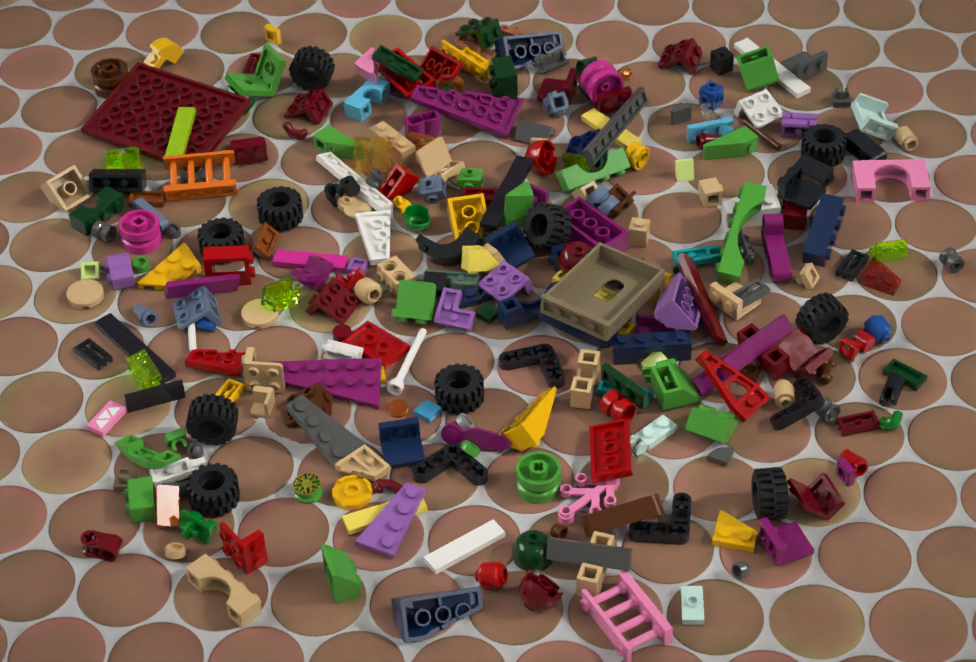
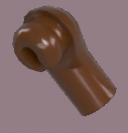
[818,360,836,385]

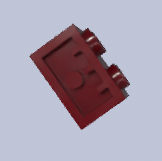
[284,88,333,125]

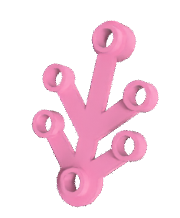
[558,473,620,525]

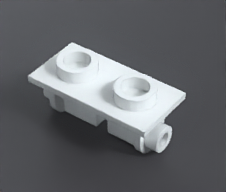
[322,339,364,360]

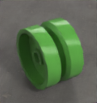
[516,451,561,504]

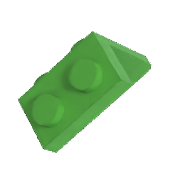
[391,280,437,324]

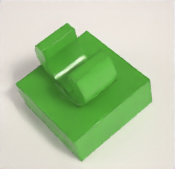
[163,427,187,453]

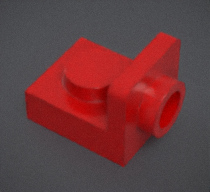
[336,267,365,291]

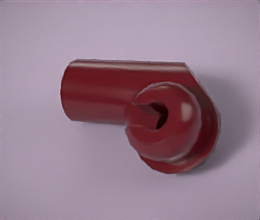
[282,121,308,140]
[373,479,403,494]

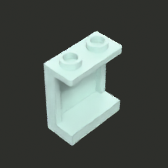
[851,93,899,141]

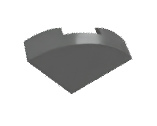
[707,447,734,467]

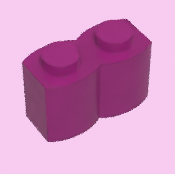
[404,110,442,142]

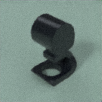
[324,176,360,207]

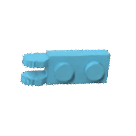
[687,117,734,143]

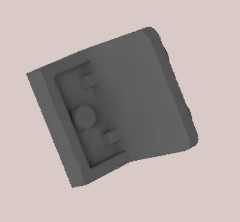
[780,50,828,81]

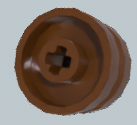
[91,58,128,99]

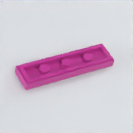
[272,249,349,273]

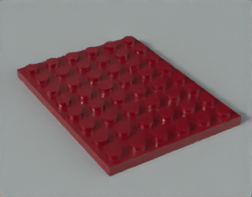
[81,62,252,173]

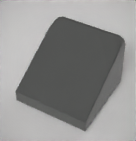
[671,102,691,125]

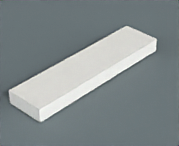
[424,519,506,575]

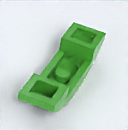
[115,435,181,469]

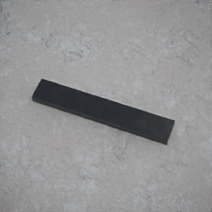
[479,155,534,231]
[95,313,176,385]

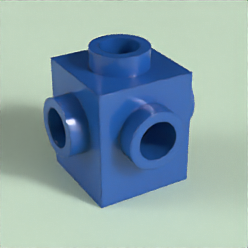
[699,81,724,111]

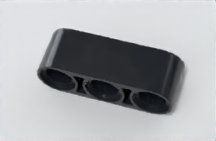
[845,129,887,160]

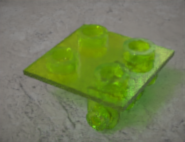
[104,146,142,169]

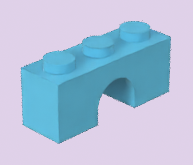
[343,77,391,123]

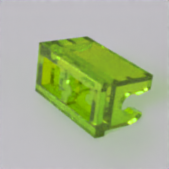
[261,277,300,312]
[125,349,162,390]

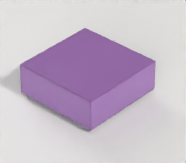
[346,257,370,274]

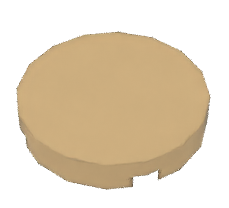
[66,279,104,309]
[241,299,279,329]

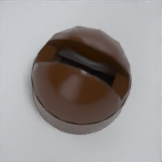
[550,523,568,539]

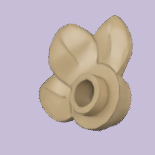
[337,196,372,219]

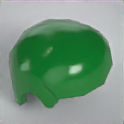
[404,204,431,231]

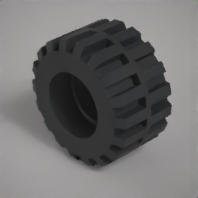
[289,46,335,91]
[801,124,847,167]
[256,186,304,232]
[523,203,572,250]
[197,217,245,264]
[795,292,849,345]
[434,363,484,415]
[186,394,239,445]
[186,463,240,518]
[751,467,789,520]

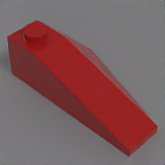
[420,45,463,80]

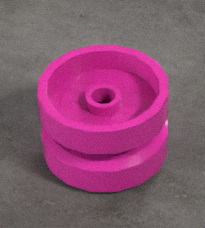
[580,60,624,104]
[119,209,162,255]

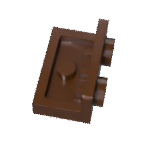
[596,183,636,219]

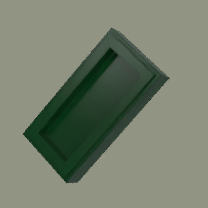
[883,359,927,391]

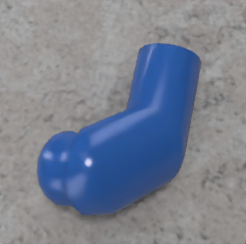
[195,317,216,332]

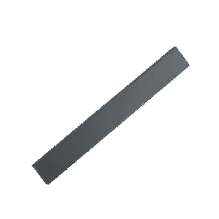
[583,87,649,167]

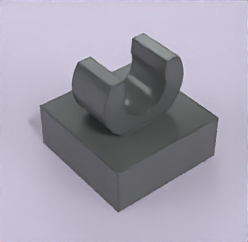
[831,88,851,108]

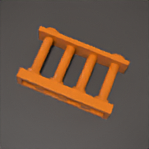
[163,150,237,202]

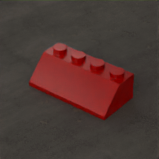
[379,47,437,99]

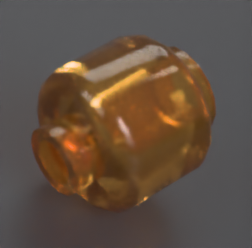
[439,75,464,93]

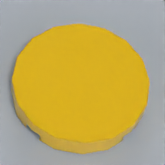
[332,475,373,510]

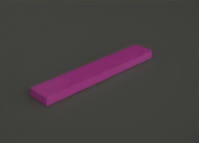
[691,314,794,397]

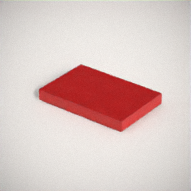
[342,321,410,371]

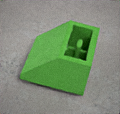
[736,45,780,93]
[650,363,701,410]
[685,404,740,443]

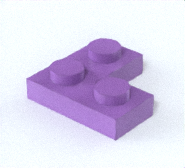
[434,287,476,332]

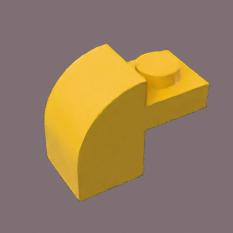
[144,38,184,69]

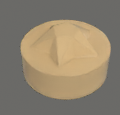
[165,543,186,559]

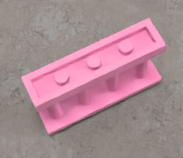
[580,570,673,662]

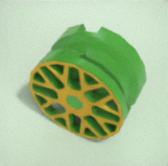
[292,473,323,504]

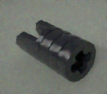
[879,373,905,406]

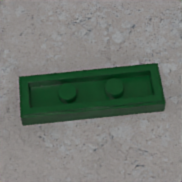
[371,45,424,84]
[601,362,648,410]

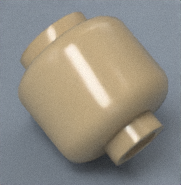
[354,277,382,305]

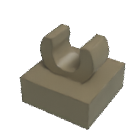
[113,467,137,492]

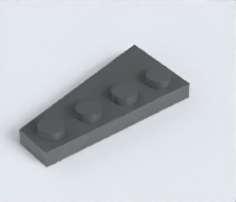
[285,395,367,469]

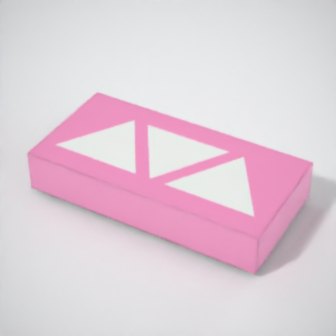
[86,400,127,437]

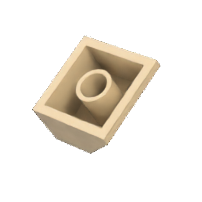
[40,164,94,212]

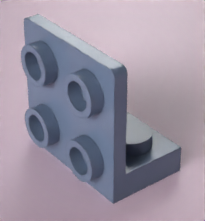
[173,285,222,330]

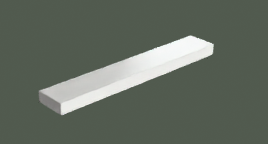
[734,38,811,98]
[316,152,394,211]

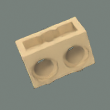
[376,255,416,297]

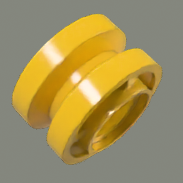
[625,142,650,170]

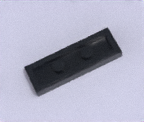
[124,379,186,413]

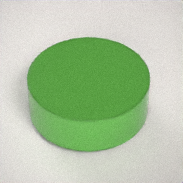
[131,256,150,273]
[460,440,481,457]

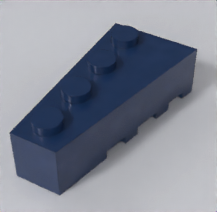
[803,193,846,267]

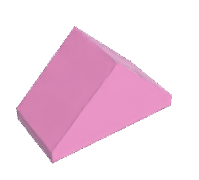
[354,47,379,84]

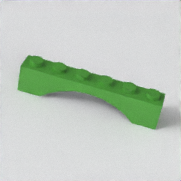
[714,181,767,284]

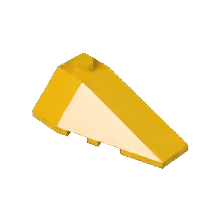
[447,193,487,241]
[498,386,557,451]

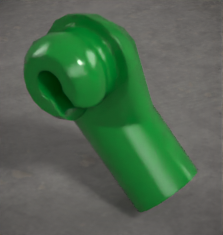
[880,410,903,431]

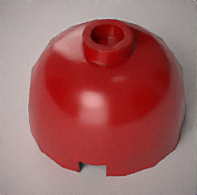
[524,140,557,175]

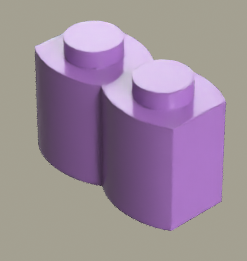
[104,252,135,290]

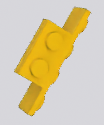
[441,40,489,82]

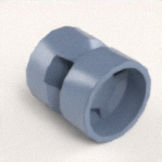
[586,184,620,216]

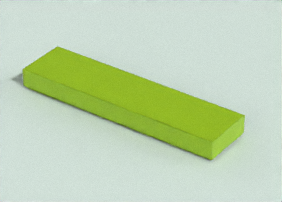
[165,107,196,156]

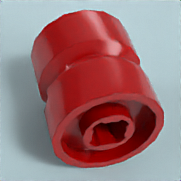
[599,389,637,422]

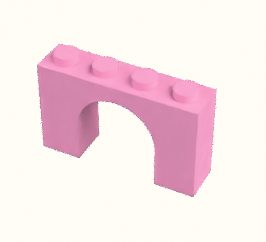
[851,159,931,202]

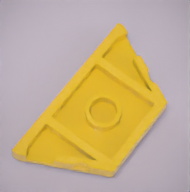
[137,243,202,291]

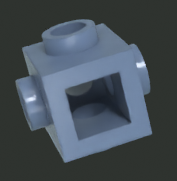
[542,91,570,117]
[418,175,447,203]

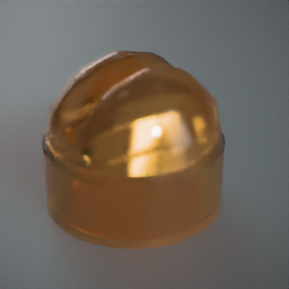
[618,65,632,80]

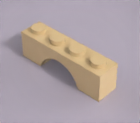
[186,553,262,628]

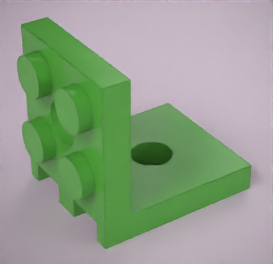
[225,44,286,97]

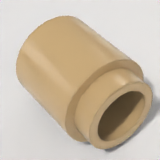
[894,126,918,151]
[773,380,795,409]

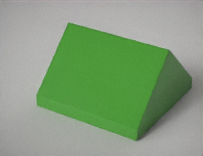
[503,181,534,227]

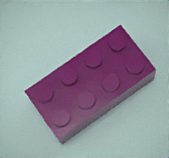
[563,197,629,252]

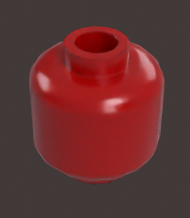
[475,561,508,589]

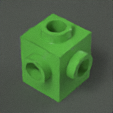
[457,168,483,193]

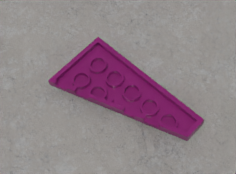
[410,85,524,139]
[271,358,382,410]

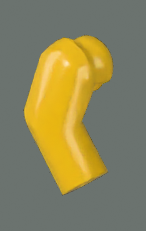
[394,196,411,218]

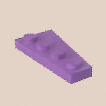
[355,482,426,559]

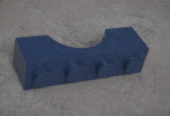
[497,281,558,330]
[612,330,692,365]

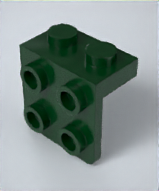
[455,17,503,49]

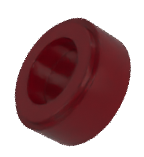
[332,324,352,342]

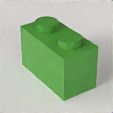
[124,476,157,524]

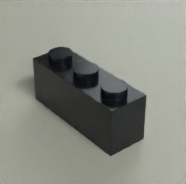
[89,169,147,192]

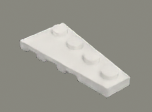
[355,210,391,265]

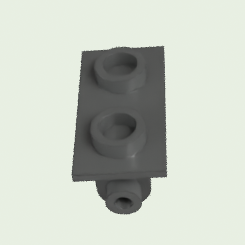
[532,48,569,74]
[737,229,756,264]

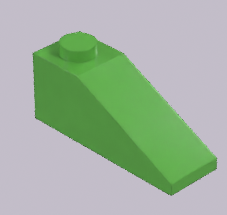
[703,126,758,160]

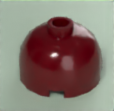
[558,241,592,273]
[519,570,563,611]

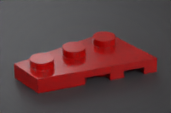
[185,349,246,377]

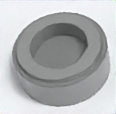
[456,413,474,430]

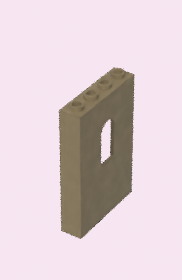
[540,242,665,342]

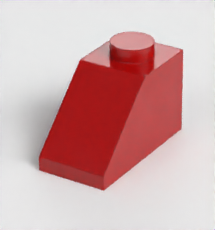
[378,163,419,201]

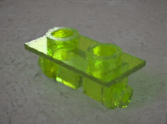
[562,152,591,172]
[869,239,908,261]

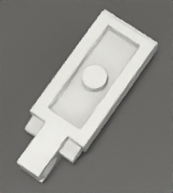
[149,457,207,488]

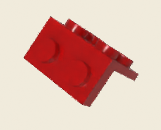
[219,522,268,575]

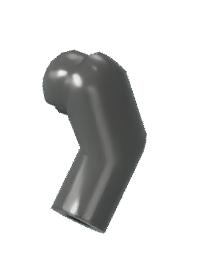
[179,173,206,184]

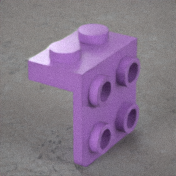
[479,261,533,301]

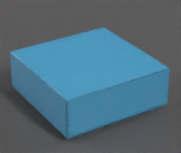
[414,399,442,424]

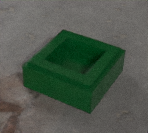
[475,301,498,324]

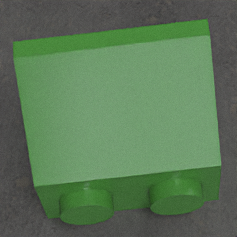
[321,544,362,604]

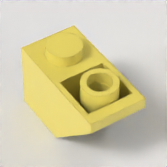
[461,245,500,274]

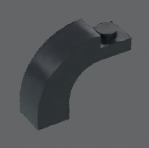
[415,227,484,266]

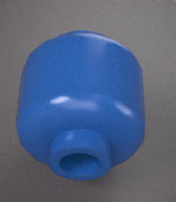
[863,315,893,343]

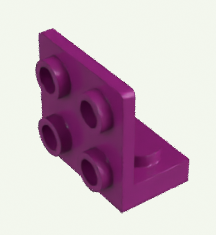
[758,517,814,566]

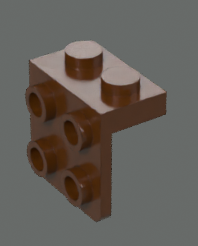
[285,382,333,427]

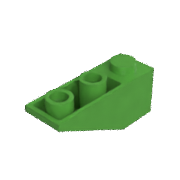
[313,125,366,161]

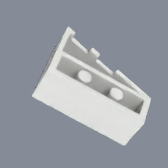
[722,184,781,230]

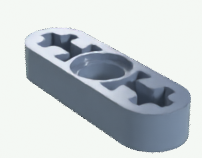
[132,197,169,233]

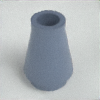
[133,304,157,327]

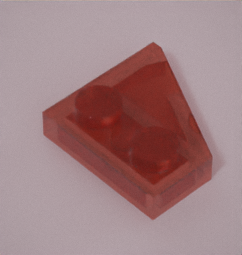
[858,257,901,296]

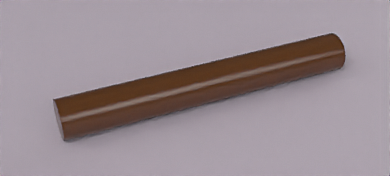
[743,118,782,151]

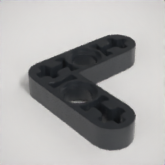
[499,344,565,389]
[770,376,825,431]
[412,443,488,486]
[629,492,691,545]

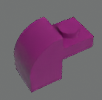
[291,255,334,290]

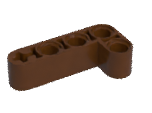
[580,493,665,537]

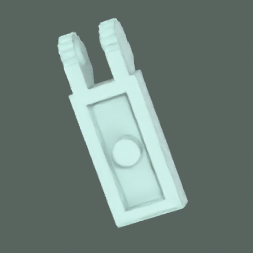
[631,415,677,456]

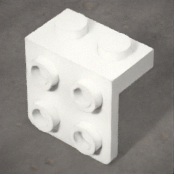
[734,89,783,128]

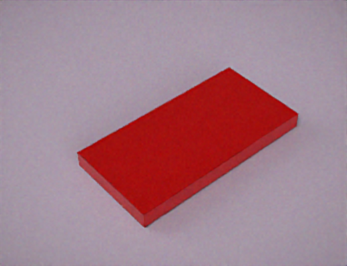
[589,418,633,484]

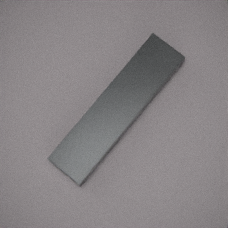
[546,537,633,571]

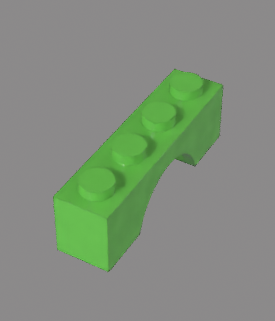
[555,147,631,194]

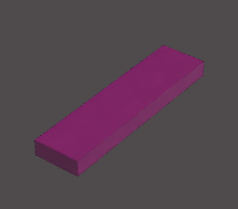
[164,274,241,299]

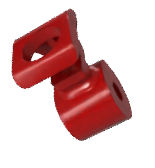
[839,330,876,362]

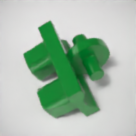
[178,509,217,544]

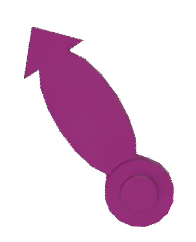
[441,421,512,453]

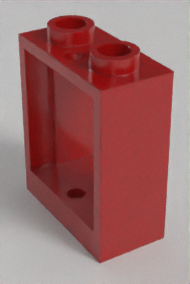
[203,245,256,286]

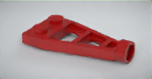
[695,349,771,423]

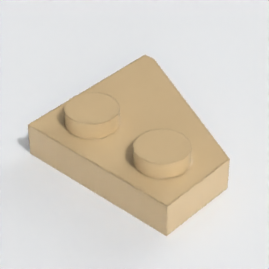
[335,444,391,482]

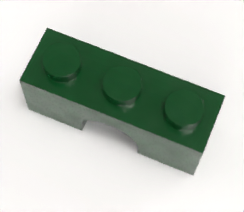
[69,186,125,236]

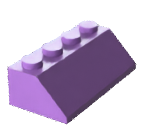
[654,272,701,330]

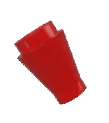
[840,449,868,476]

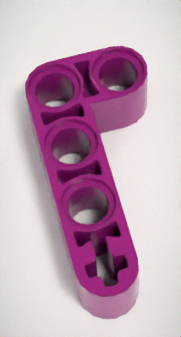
[761,213,792,282]

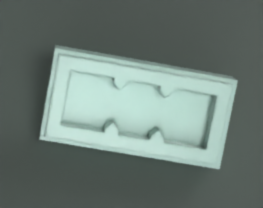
[681,586,704,625]

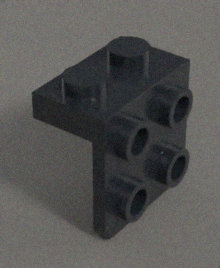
[777,161,826,210]

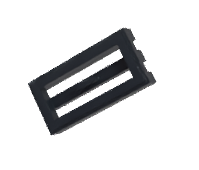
[835,249,869,282]
[74,338,113,371]

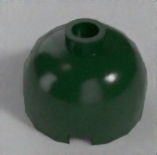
[513,530,553,571]

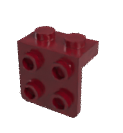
[657,38,703,74]
[537,68,580,105]
[588,86,632,113]
[230,137,268,165]
[306,278,361,324]
[777,327,834,379]
[787,473,846,520]

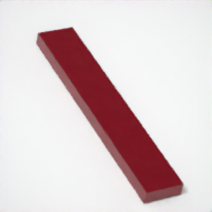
[677,252,728,346]

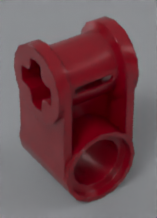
[80,530,123,562]

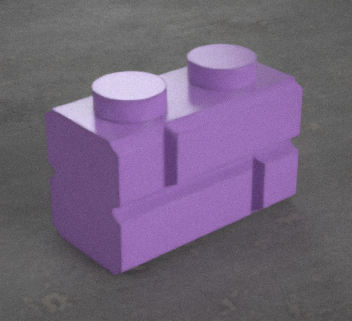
[781,112,817,138]

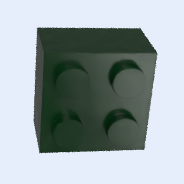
[488,55,518,100]

